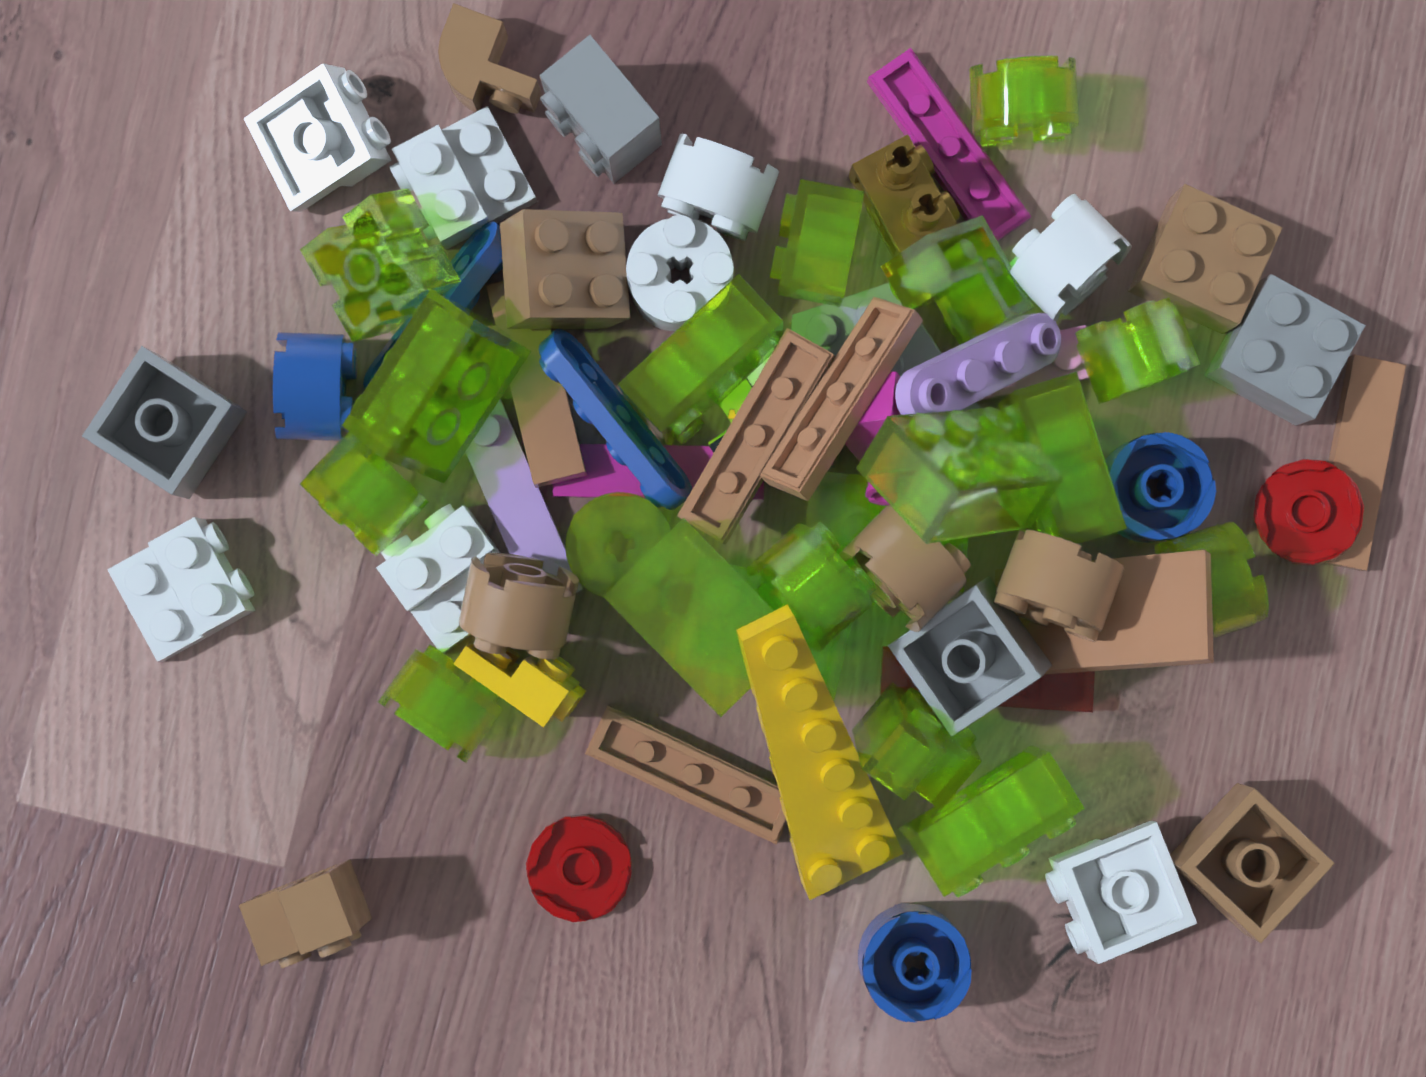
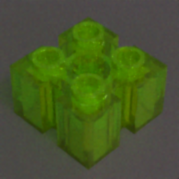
[300,188,461,342]

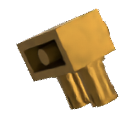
[848,135,960,267]

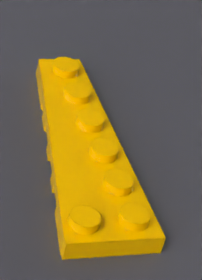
[736,604,904,900]

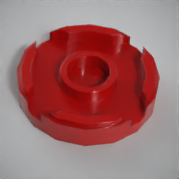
[1254,459,1364,566]
[526,814,632,922]

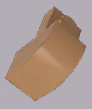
[438,3,542,114]

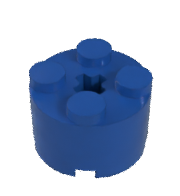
[273,332,357,441]
[1095,432,1216,543]
[858,903,972,1023]

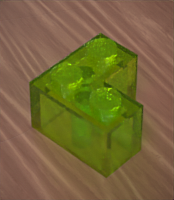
[770,179,865,307]
[881,215,1034,345]
[852,682,982,810]

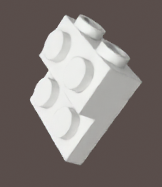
[244,64,391,212]
[389,106,538,250]
[376,504,500,654]
[107,517,255,662]
[1045,821,1197,964]

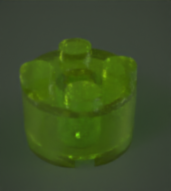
[969,56,1079,147]
[1075,297,1201,405]
[300,429,429,556]
[566,492,674,601]
[747,522,877,651]
[1155,522,1269,639]
[378,644,503,763]

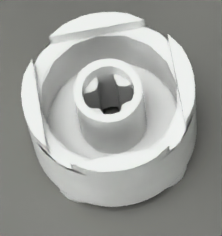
[658,134,779,241]
[1007,194,1132,321]
[626,215,734,332]

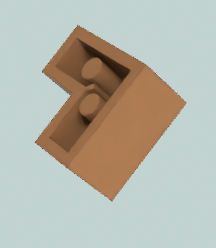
[239,859,372,968]

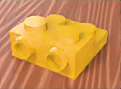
[453,643,586,728]

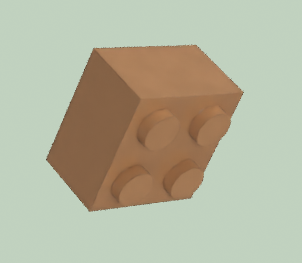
[1128,184,1283,334]
[500,209,630,329]
[1170,783,1335,943]

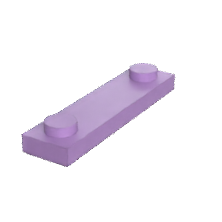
[451,397,583,593]

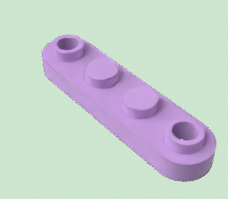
[895,313,1061,424]

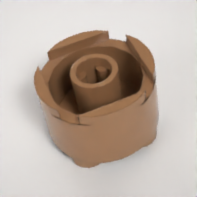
[839,503,971,632]
[994,530,1125,642]
[459,553,579,660]

